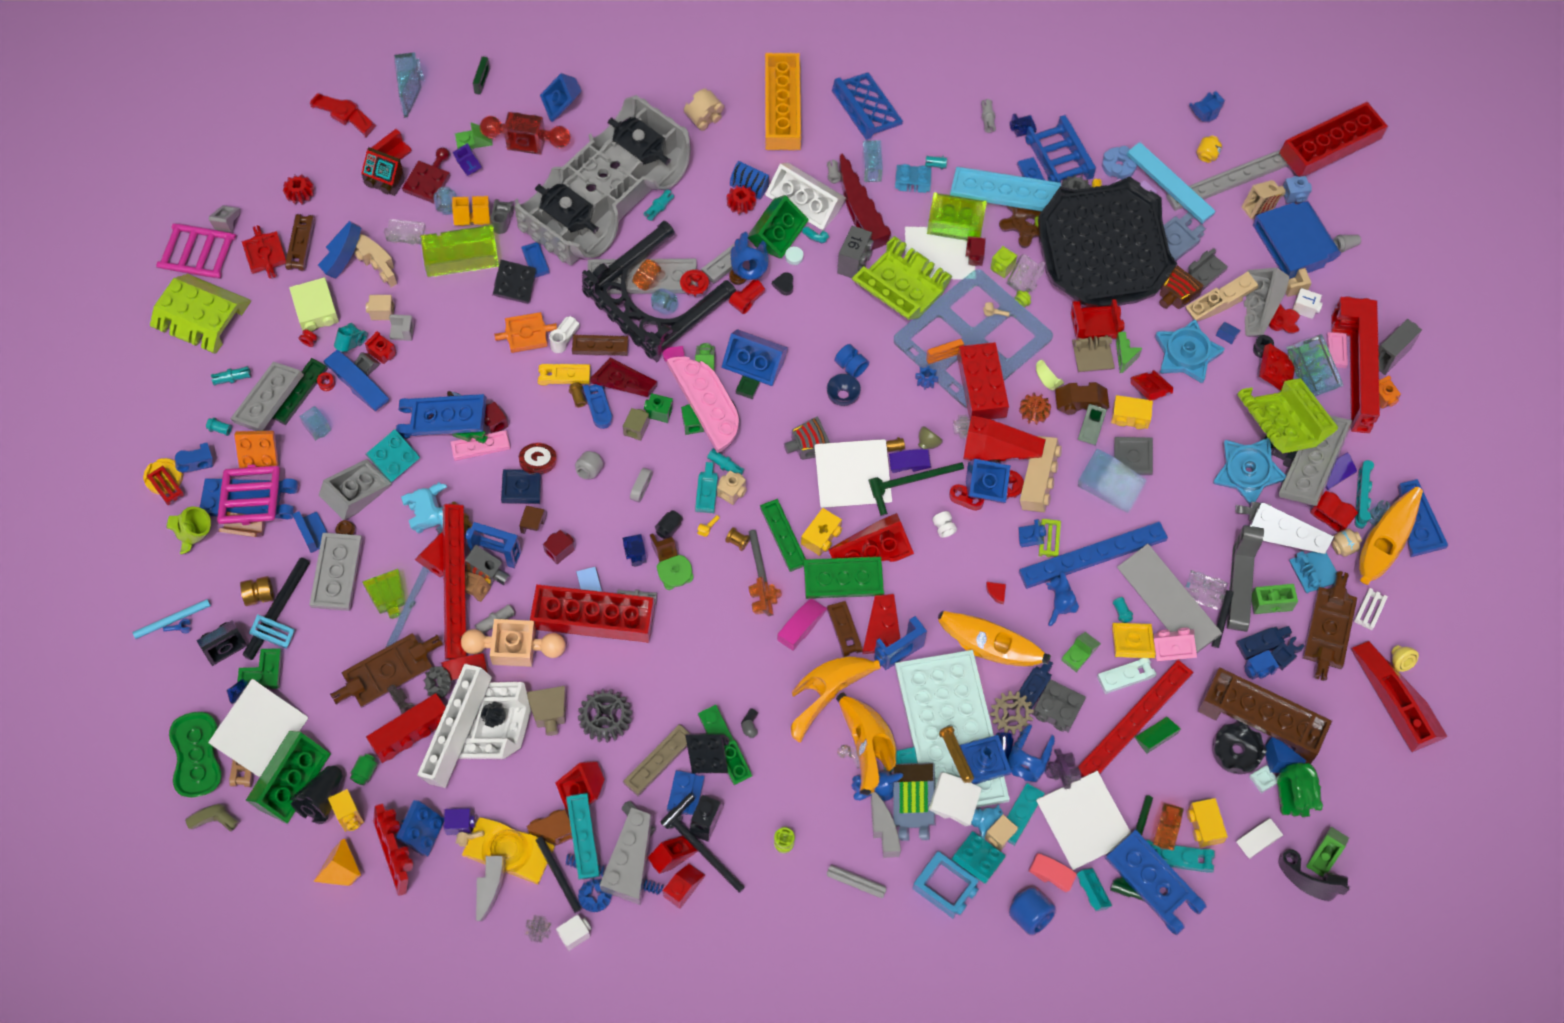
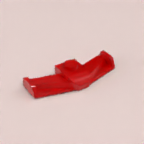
[310,93,377,138]

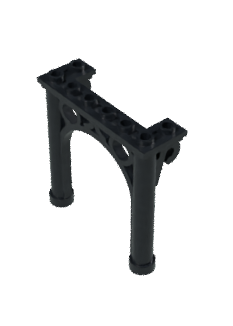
[582,221,736,362]

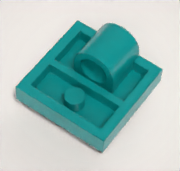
[365,429,420,482]
[952,831,1006,884]

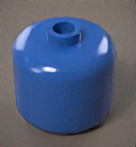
[1009,887,1056,935]

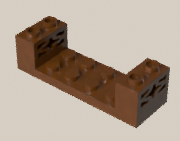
[1198,667,1332,764]

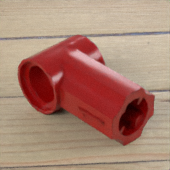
[729,280,765,314]

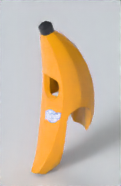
[938,611,1051,666]
[836,692,896,795]

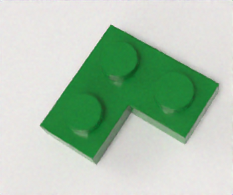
[237,648,282,689]

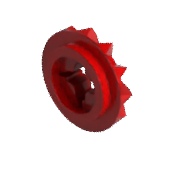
[680,270,709,296]
[1007,470,1024,499]

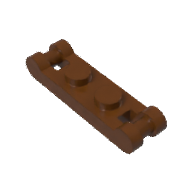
[285,214,315,271]

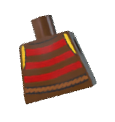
[1160,265,1204,309]

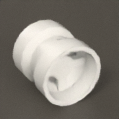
[932,511,957,538]

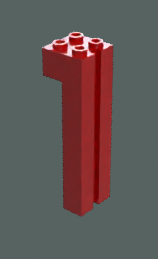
[1331,296,1380,434]

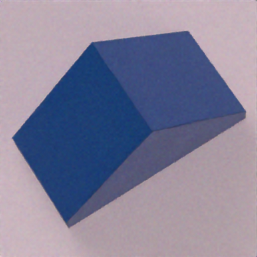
[1265,737,1306,773]

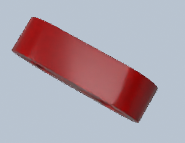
[949,484,985,511]

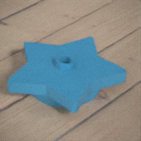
[1155,320,1225,383]
[1213,438,1286,505]

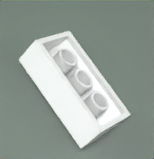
[765,163,846,230]

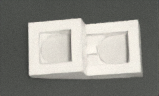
[1237,818,1283,859]

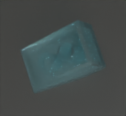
[394,52,424,118]
[1078,449,1147,513]

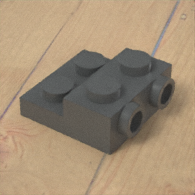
[1032,680,1086,733]

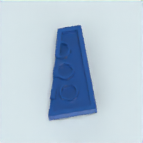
[1398,479,1448,557]

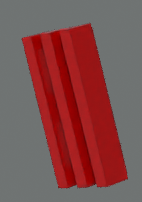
[146,465,184,505]

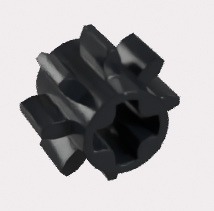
[481,701,506,728]

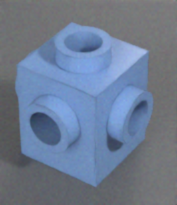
[1283,176,1312,203]

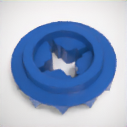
[578,879,612,912]

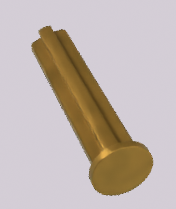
[939,726,974,783]

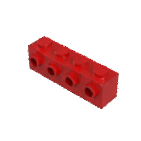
[366,693,446,763]

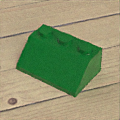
[748,195,809,259]

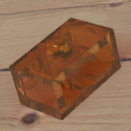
[1153,803,1184,851]

